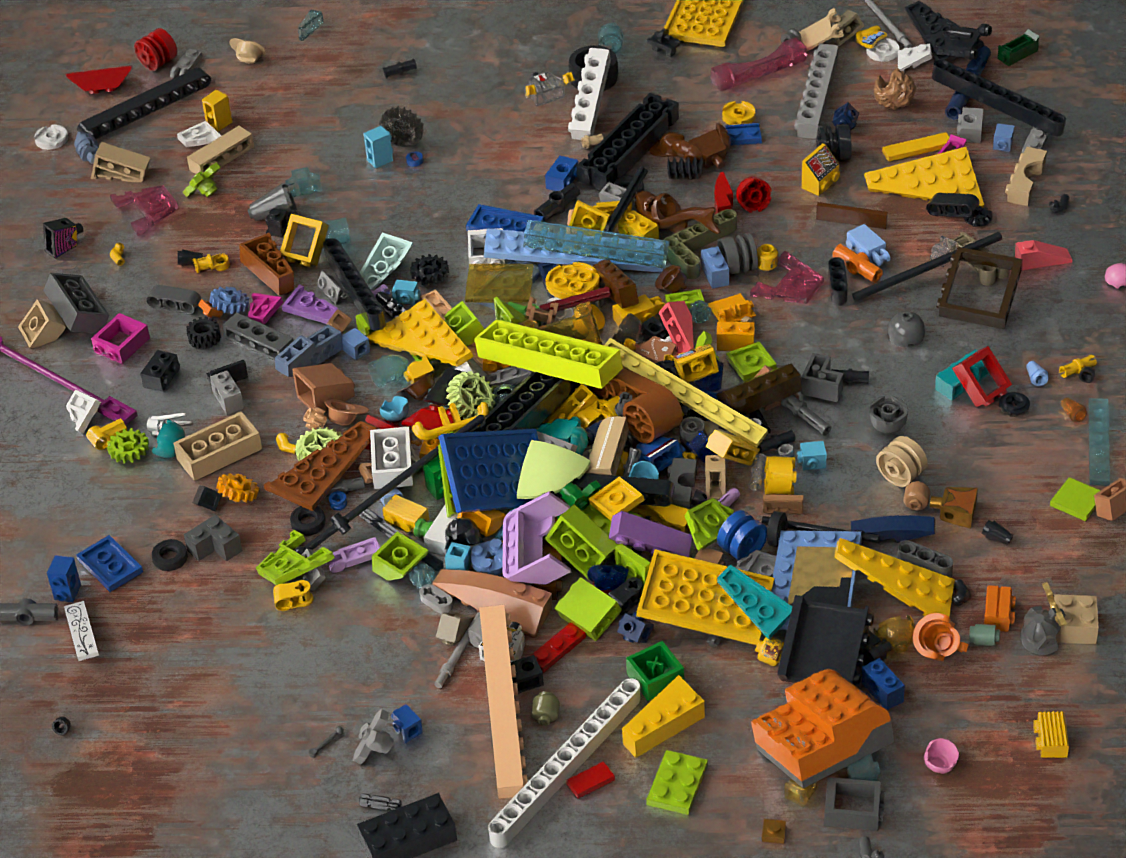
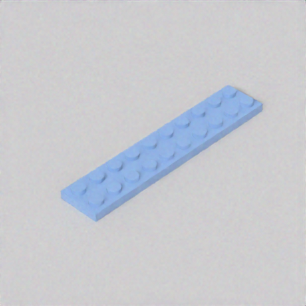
[484,229,664,273]

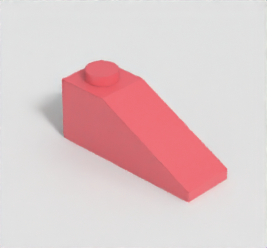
[1014,240,1072,270]
[658,301,694,354]

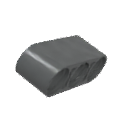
[146,285,201,314]
[897,541,953,578]

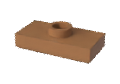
[763,494,803,514]

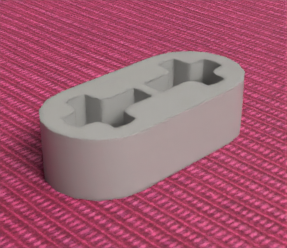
[419,584,453,614]

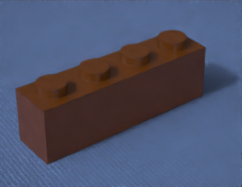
[593,260,639,309]

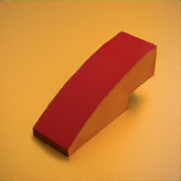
[714,172,733,214]

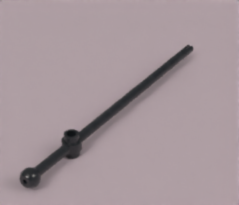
[294,414,485,555]

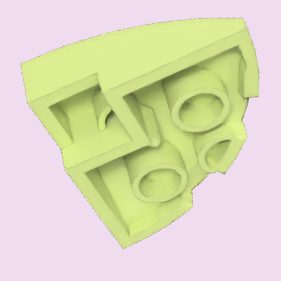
[516,440,591,499]

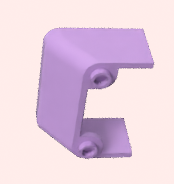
[503,491,571,585]

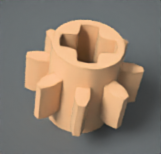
[303,407,327,430]

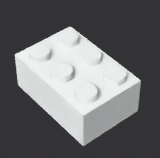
[370,427,413,489]

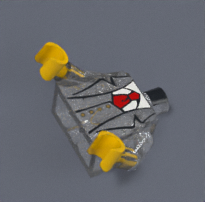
[524,72,574,107]

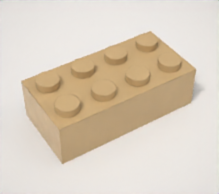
[173,412,262,481]

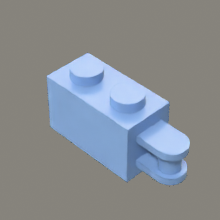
[846,224,891,266]

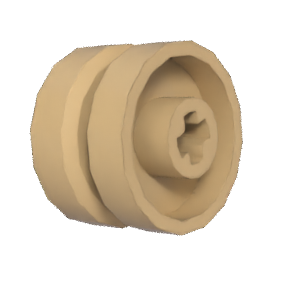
[876,436,928,487]

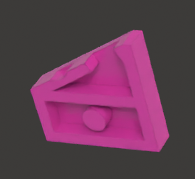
[248,293,283,325]

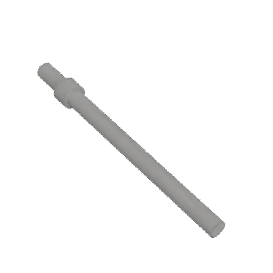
[864,0,912,48]
[434,612,480,688]

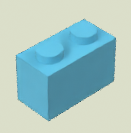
[364,126,394,169]

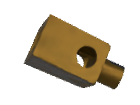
[930,487,978,529]

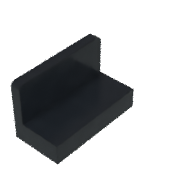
[206,360,248,386]

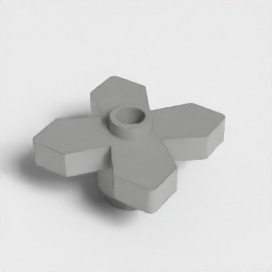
[353,709,394,765]

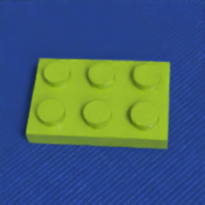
[646,750,708,815]

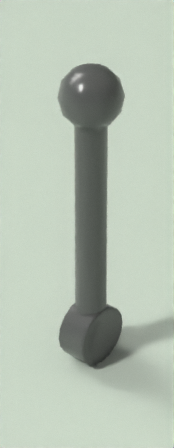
[308,726,344,758]

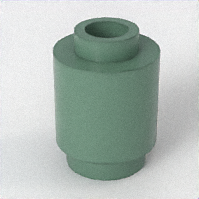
[969,624,1000,646]

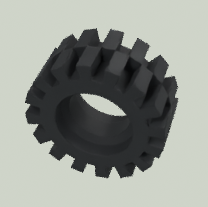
[186,316,221,349]

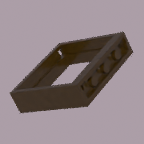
[936,247,1022,330]

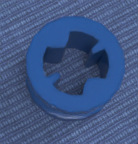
[329,491,347,511]

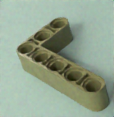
[663,209,737,279]

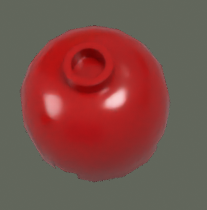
[736,176,772,213]

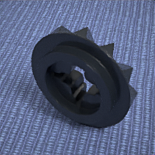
[964,206,992,226]
[999,392,1030,416]

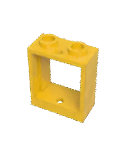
[280,214,329,267]

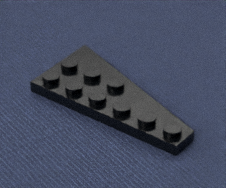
[904,1,985,62]

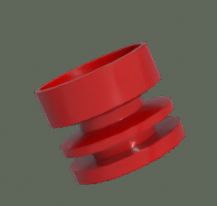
[134,28,178,71]

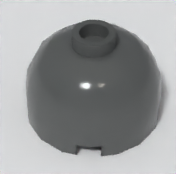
[887,311,925,347]
[869,396,908,433]

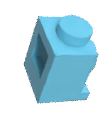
[392,280,421,305]

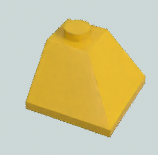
[568,200,611,238]

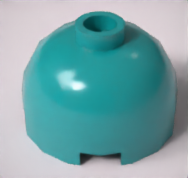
[152,419,185,458]

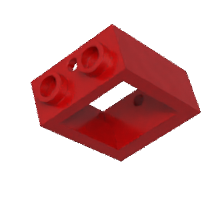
[952,346,1012,407]

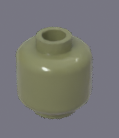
[531,692,560,725]

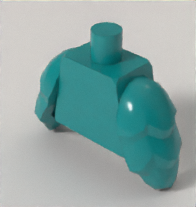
[536,416,589,456]

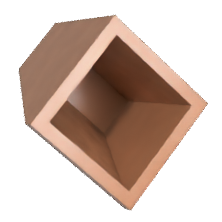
[292,363,355,412]

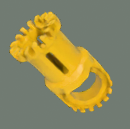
[193,253,230,273]

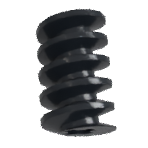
[667,157,703,179]

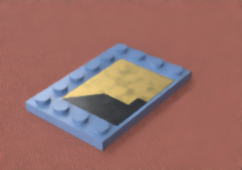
[771,530,862,630]

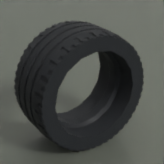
[568,45,618,91]

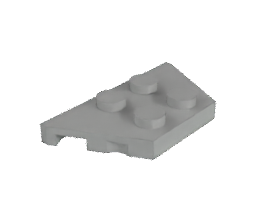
[734,550,776,577]

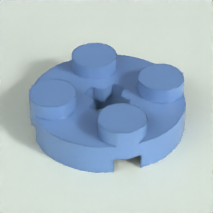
[471,539,503,575]

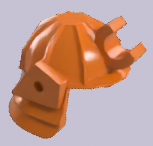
[913,613,969,661]

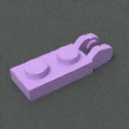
[327,537,381,573]

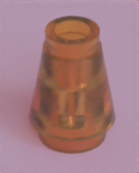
[1061,397,1087,422]

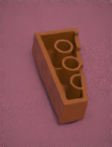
[239,233,294,296]

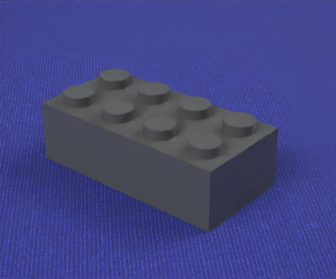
[43,273,110,334]

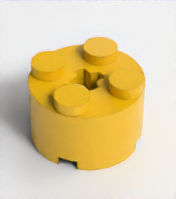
[764,456,797,495]

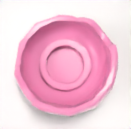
[1105,263,1126,289]
[924,738,959,774]

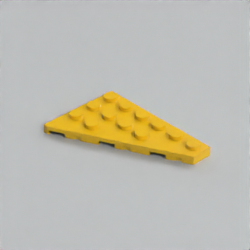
[366,299,474,367]

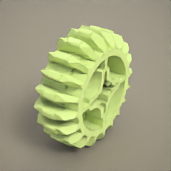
[446,371,496,420]
[295,426,342,461]

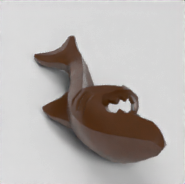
[634,191,721,234]

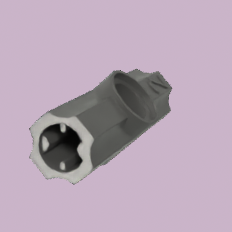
[0,598,58,626]

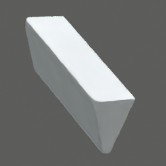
[599,182,635,207]

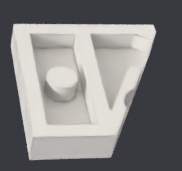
[898,44,932,73]
[177,121,221,147]
[66,390,101,434]

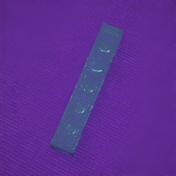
[1088,398,1110,486]

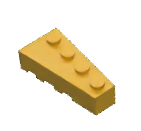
[622,675,705,758]

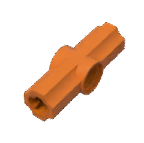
[833,244,883,283]

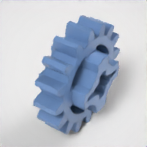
[209,286,249,314]

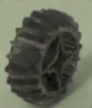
[379,106,424,147]

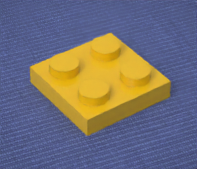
[588,476,644,521]

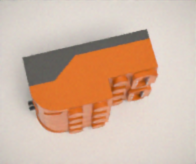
[751,669,894,788]

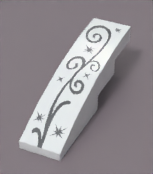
[64,601,99,661]

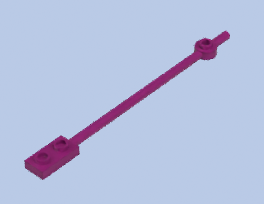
[0,336,138,426]

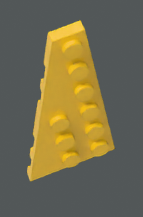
[834,538,955,617]

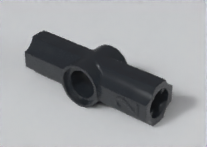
[534,183,580,221]

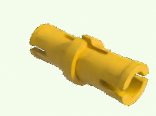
[1059,354,1097,378]

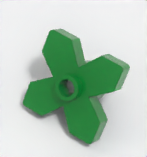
[557,480,602,519]

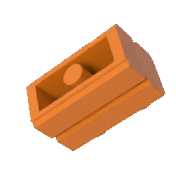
[984,585,1016,632]

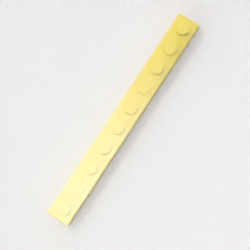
[604,338,768,447]

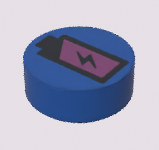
[406,152,423,167]

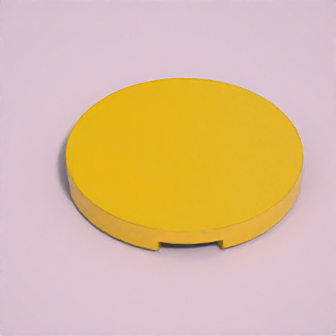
[545,262,600,299]

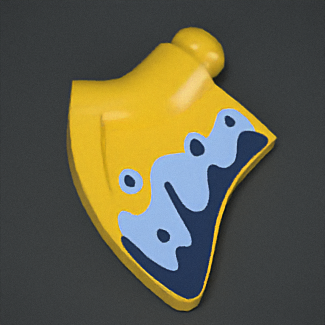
[856,25,887,48]

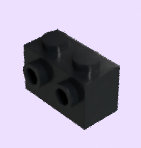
[140,350,180,392]

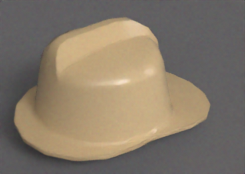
[229,38,266,64]

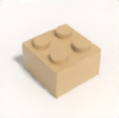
[1054,594,1099,644]

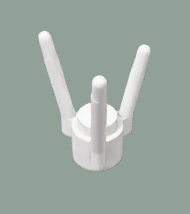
[147,413,192,436]

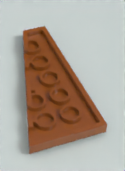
[264,421,377,511]

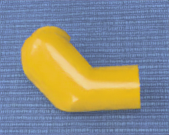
[276,433,296,454]

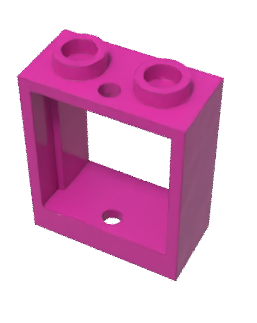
[91,313,150,364]

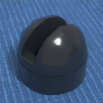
[1079,366,1095,383]
[691,489,707,506]
[52,716,71,735]

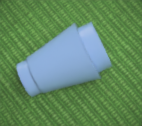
[1026,361,1049,386]

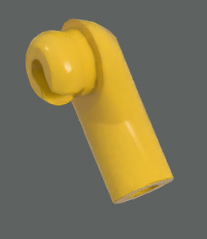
[110,243,125,266]

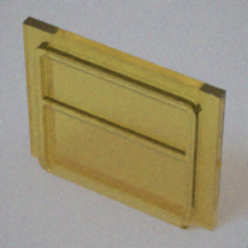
[465,264,534,303]

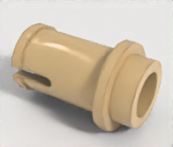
[581,134,603,149]

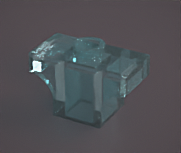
[285,167,322,197]

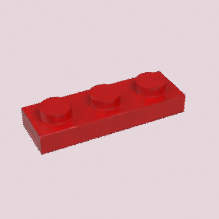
[530,622,586,673]

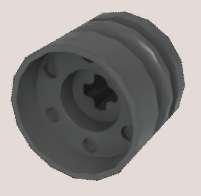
[717,233,758,275]

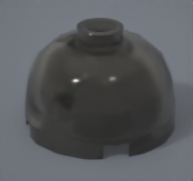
[612,313,646,345]

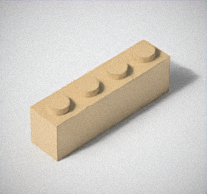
[187,126,254,174]

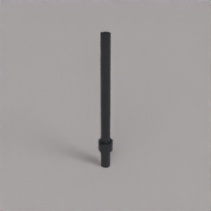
[762,516,880,544]

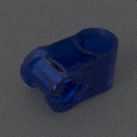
[686,430,718,463]
[587,564,629,590]

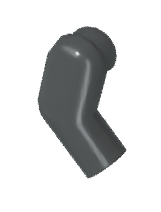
[859,837,884,858]

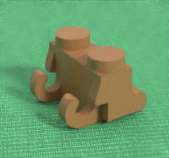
[525,297,559,328]

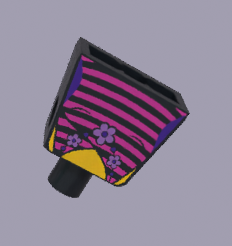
[43,218,84,258]

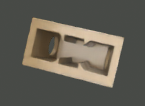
[705,455,726,500]

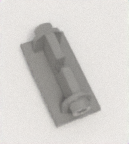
[317,270,348,304]

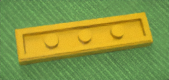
[882,132,949,162]

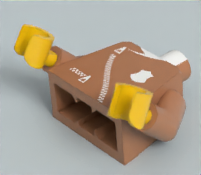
[624,336,679,364]

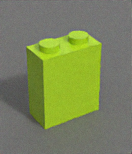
[555,577,622,641]

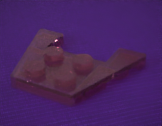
[110,185,179,236]
[750,251,824,304]

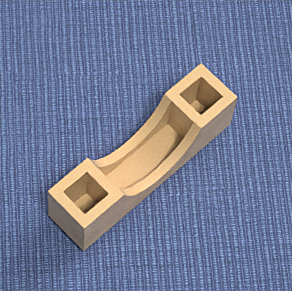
[1005,147,1047,206]

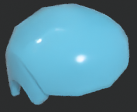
[379,396,409,422]
[628,461,659,479]

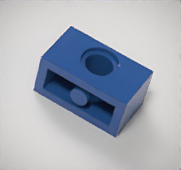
[545,155,579,191]
[47,555,81,602]
[862,658,905,710]

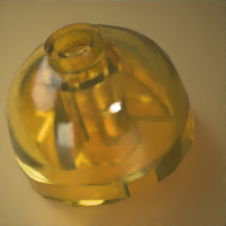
[873,615,915,654]

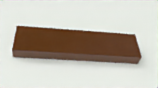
[816,202,888,229]

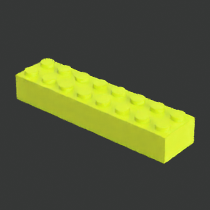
[474,319,623,389]

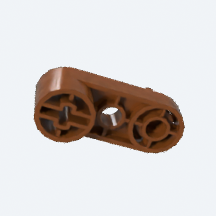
[586,367,683,444]

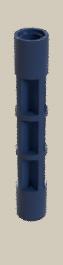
[945,46,991,120]

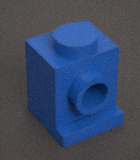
[391,704,423,743]

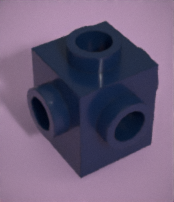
[832,102,860,130]
[617,611,655,643]

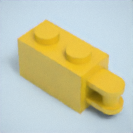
[612,294,666,332]

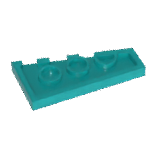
[717,564,792,639]

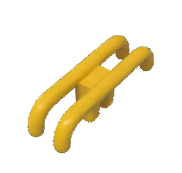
[412,402,489,441]

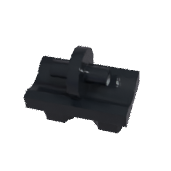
[647,28,681,57]

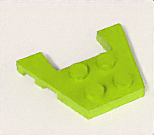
[256,530,335,585]

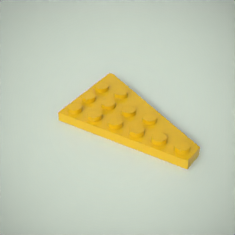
[864,147,984,208]

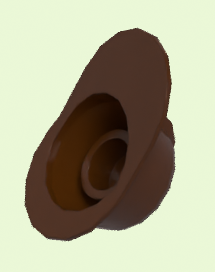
[649,132,685,157]
[655,265,687,294]
[396,370,435,401]

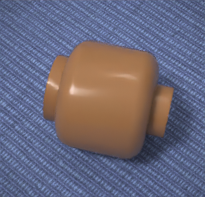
[903,481,931,511]

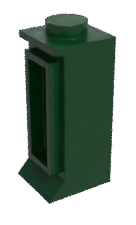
[997,29,1039,66]

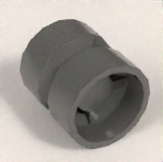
[680,417,705,453]

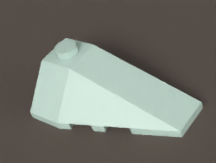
[360,233,413,291]

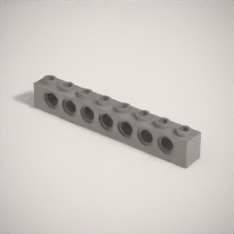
[795,44,839,139]

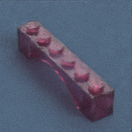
[711,37,807,91]

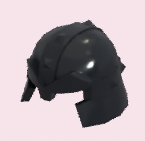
[444,517,484,550]

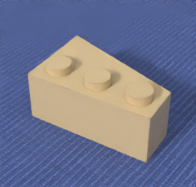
[91,142,150,183]

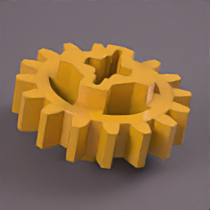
[216,473,259,503]

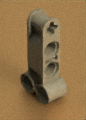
[947,232,1010,286]

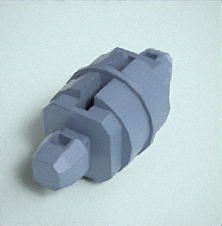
[74,131,99,163]

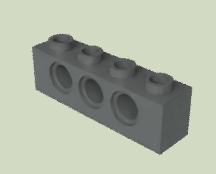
[223,312,294,361]

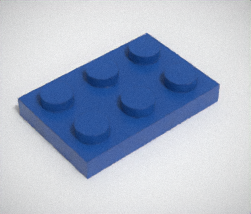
[76,535,143,592]

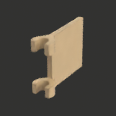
[799,8,844,53]

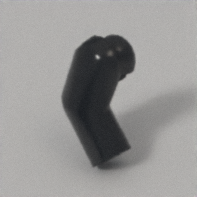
[952,579,970,606]

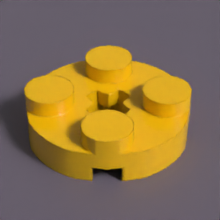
[722,101,756,125]

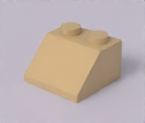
[18,299,66,349]

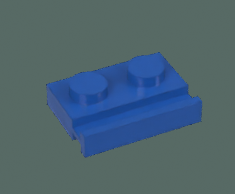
[725,123,762,146]

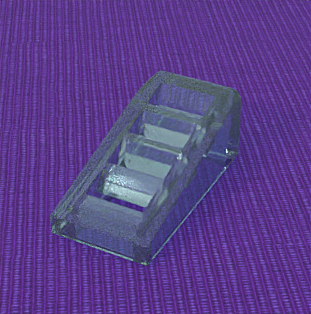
[298,9,324,41]

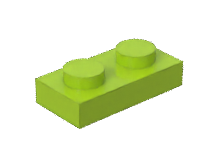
[665,289,704,309]

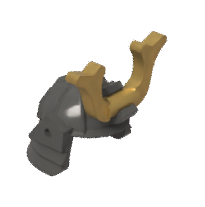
[1020,582,1067,655]

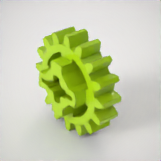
[107,428,149,463]

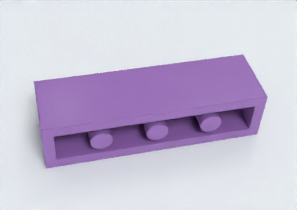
[609,511,692,557]

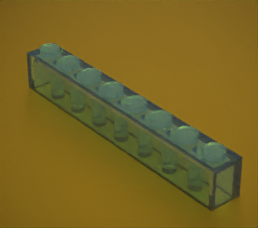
[523,220,670,269]

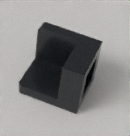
[192,485,223,511]

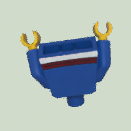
[636,437,696,479]

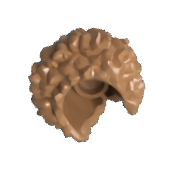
[874,68,917,110]

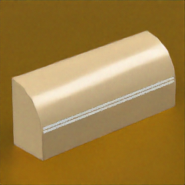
[585,416,629,476]

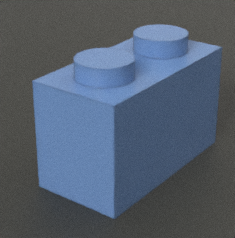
[701,246,729,289]

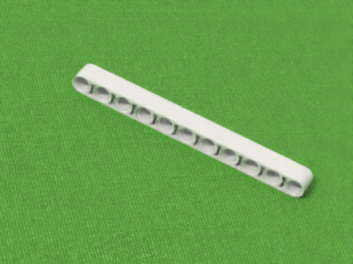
[488,679,640,848]

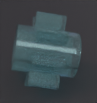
[689,300,711,323]
[409,563,435,588]

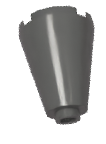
[247,182,298,221]

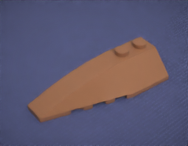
[432,569,552,638]

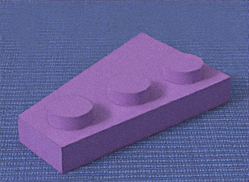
[282,284,338,324]

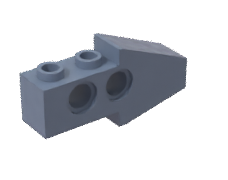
[275,324,342,377]

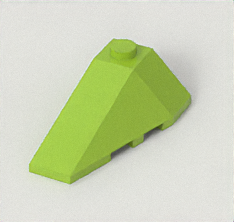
[412,301,485,362]

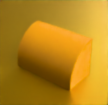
[457,510,506,537]

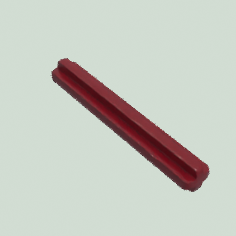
[540,287,611,312]

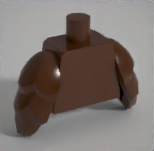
[671,123,731,169]

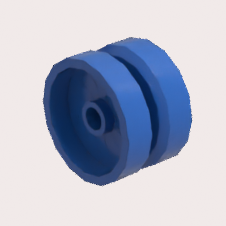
[717,510,767,561]

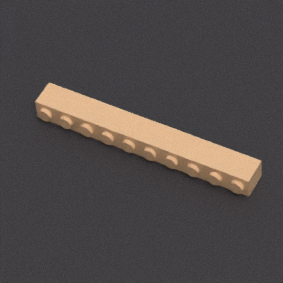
[479,605,528,799]

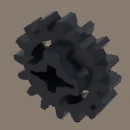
[410,254,449,286]

